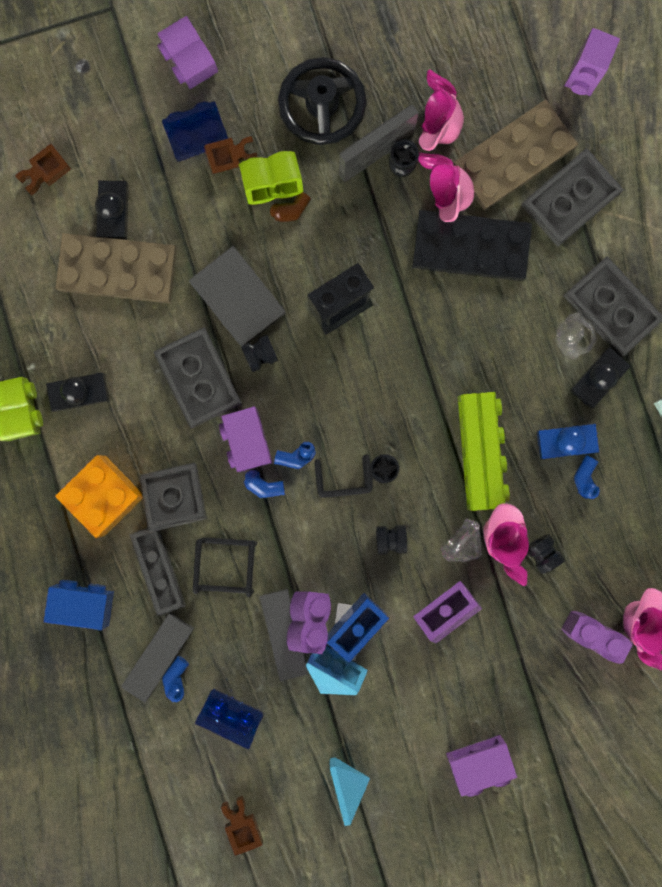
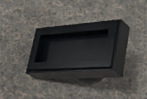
[95,180,129,240]
[570,347,631,409]
[46,373,110,412]

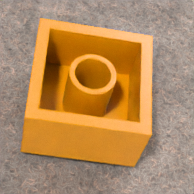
[55,455,143,538]

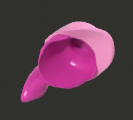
[419,69,464,151]
[418,153,474,222]
[483,503,529,586]
[623,588,662,671]

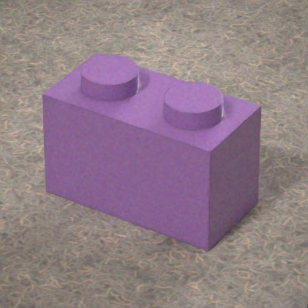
[564,28,620,96]
[219,407,273,472]
[413,581,482,643]
[446,735,517,797]

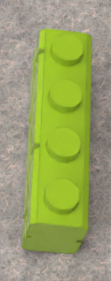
[457,392,510,511]

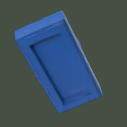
[537,424,599,459]

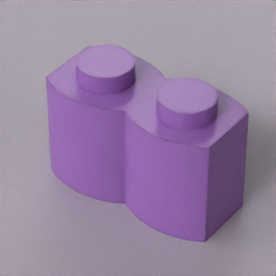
[157,16,218,89]
[287,592,331,654]
[562,611,633,664]

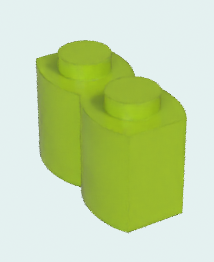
[239,151,304,205]
[0,377,43,442]

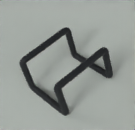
[314,454,373,498]
[193,538,257,597]

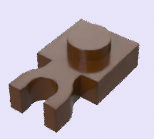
[203,136,258,175]
[15,144,71,196]
[221,795,263,856]

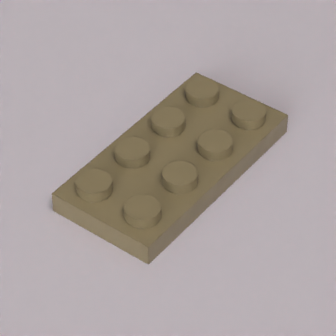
[453,99,579,211]
[56,233,177,303]

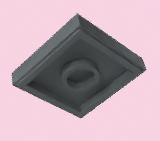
[139,462,207,532]

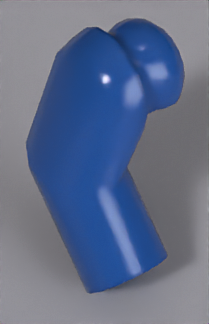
[274,442,316,469]
[574,455,600,499]
[244,470,285,498]
[162,656,189,702]

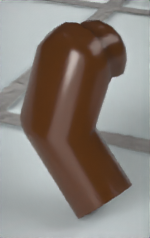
[270,192,311,222]

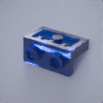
[162,101,228,162]
[195,689,263,750]

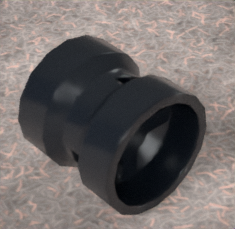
[389,139,419,177]
[241,335,279,372]
[371,454,400,483]
[376,525,407,555]
[528,534,565,574]

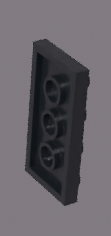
[412,210,532,282]

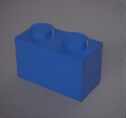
[44,580,114,630]
[327,593,389,662]

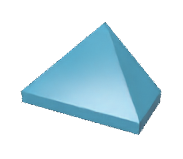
[306,646,368,695]
[330,757,370,826]

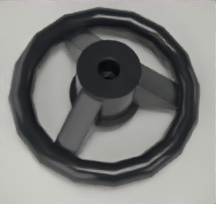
[277,57,367,145]

